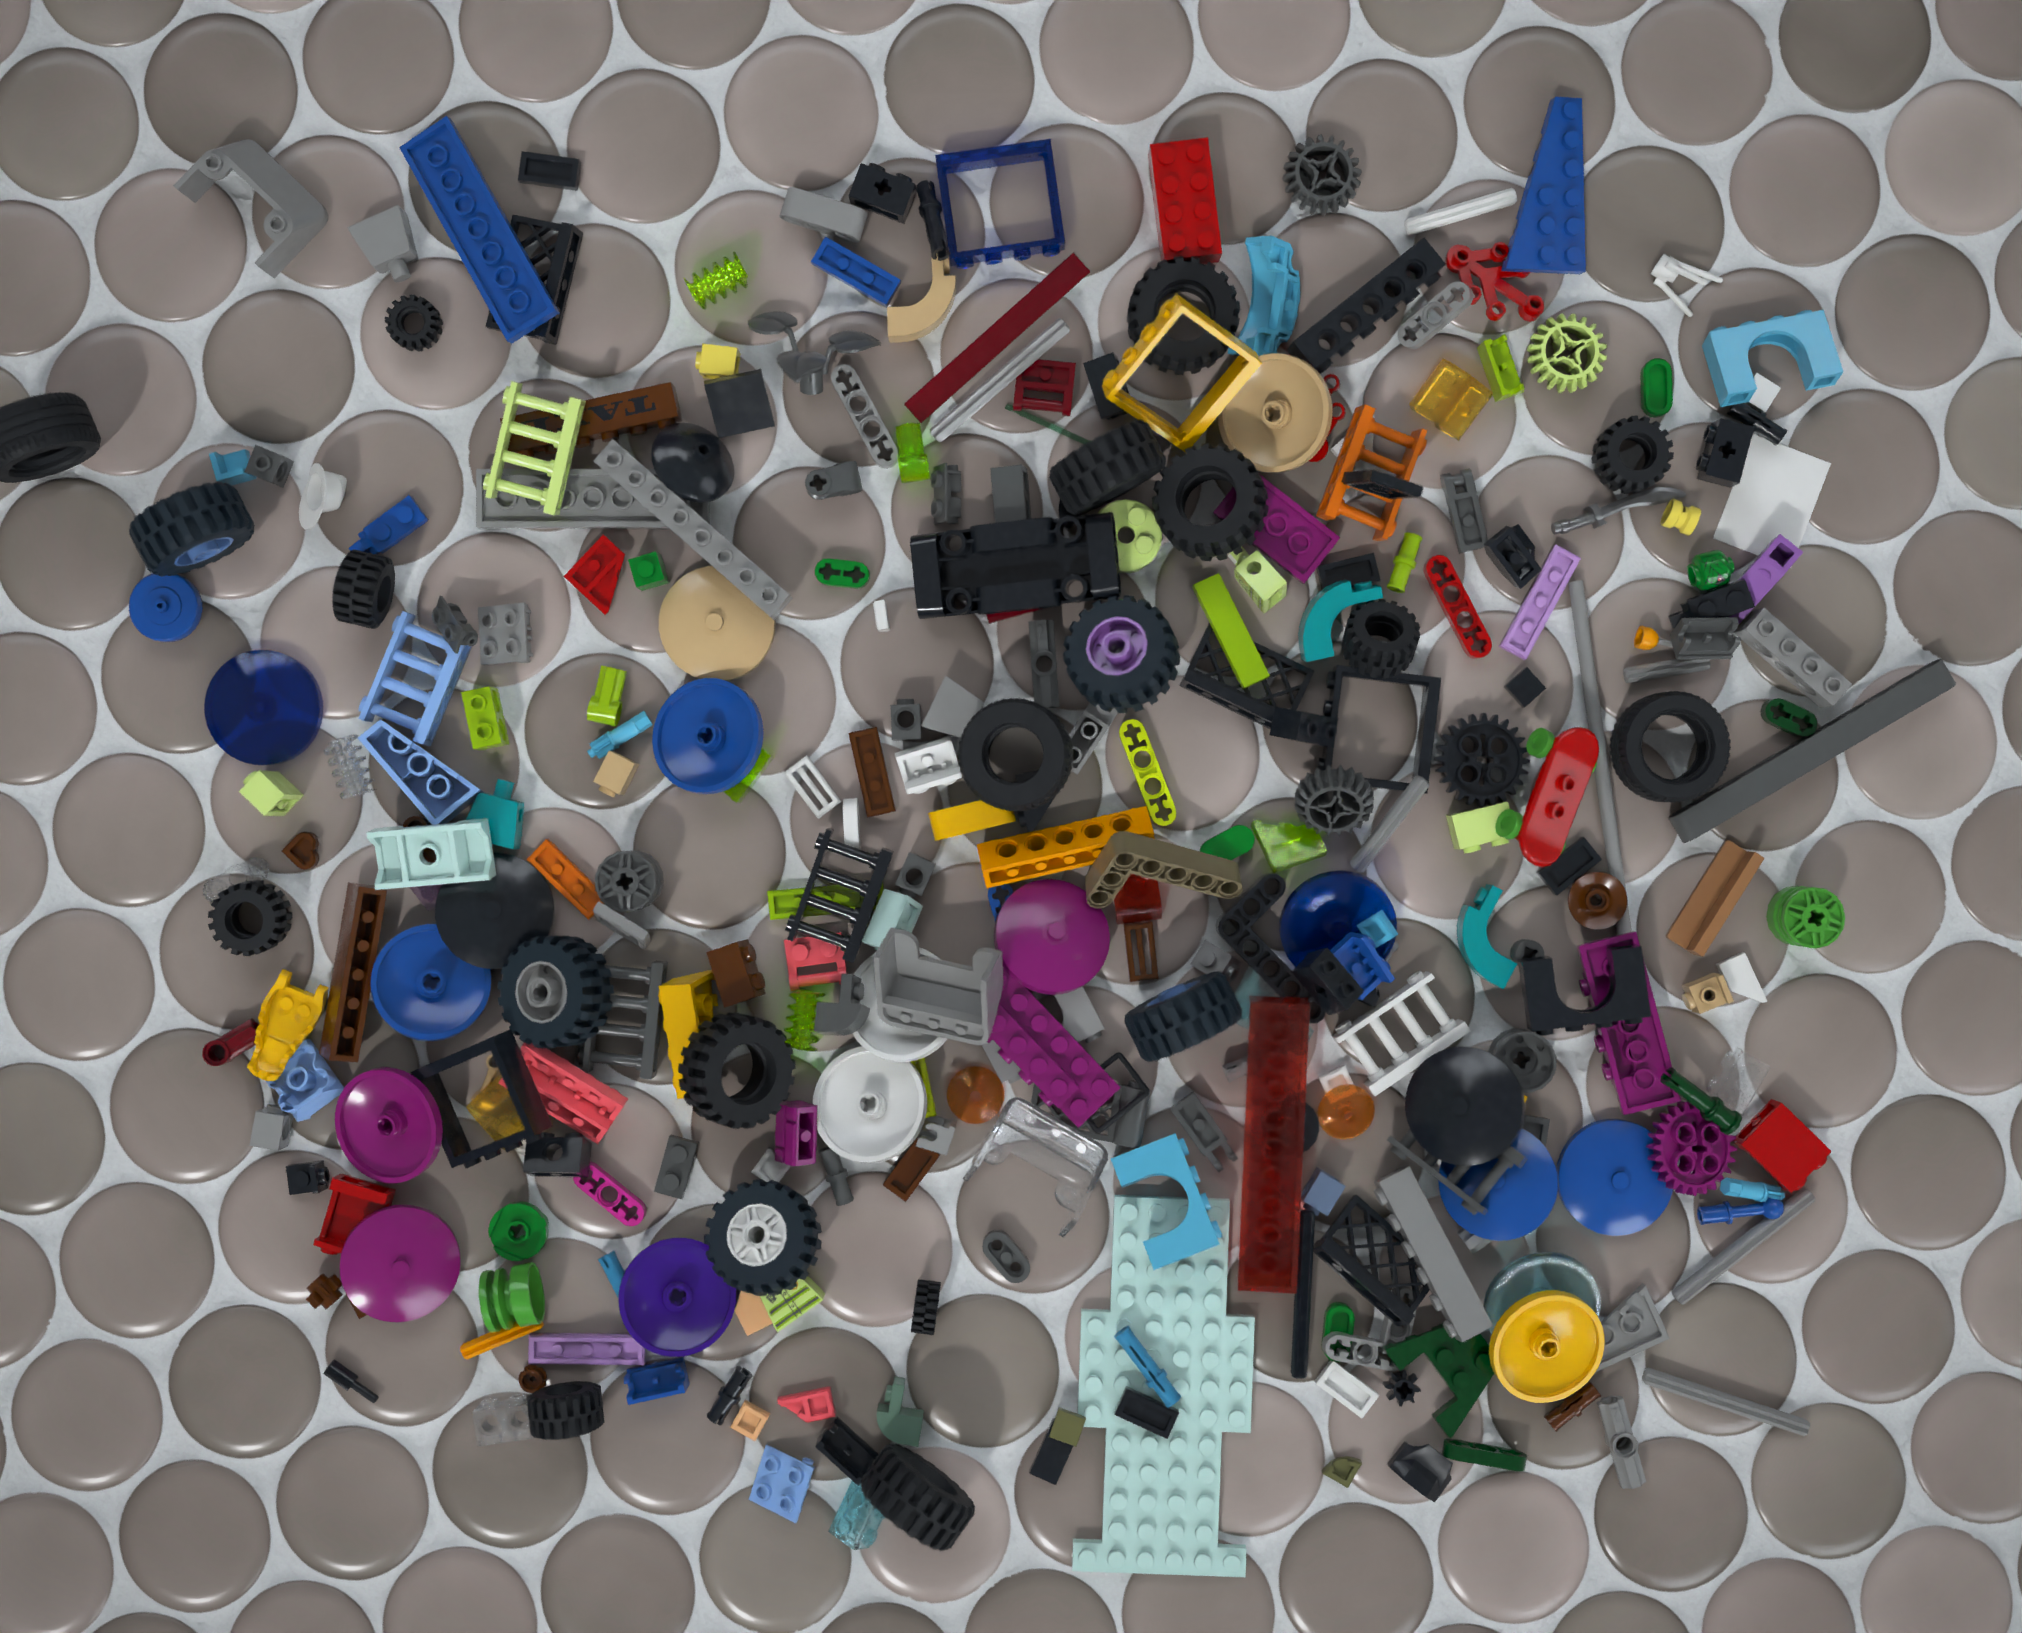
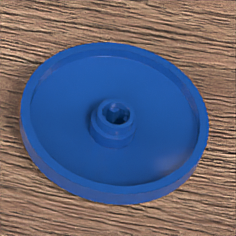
[652,678,764,794]
[371,924,491,1041]
[1556,1119,1673,1236]
[1438,1128,1558,1241]

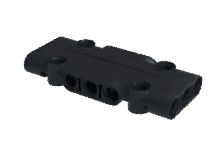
[910,512,1121,619]

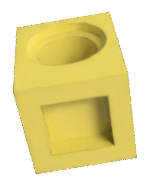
[695,343,741,379]

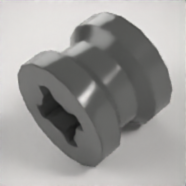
[1510,939,1544,966]

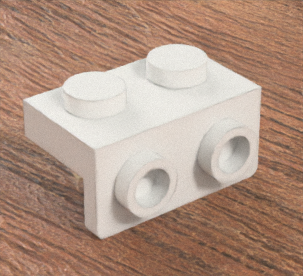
[895,736,962,794]

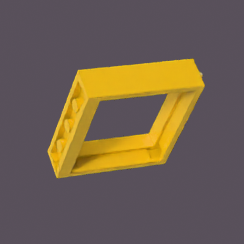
[1102,294,1262,453]

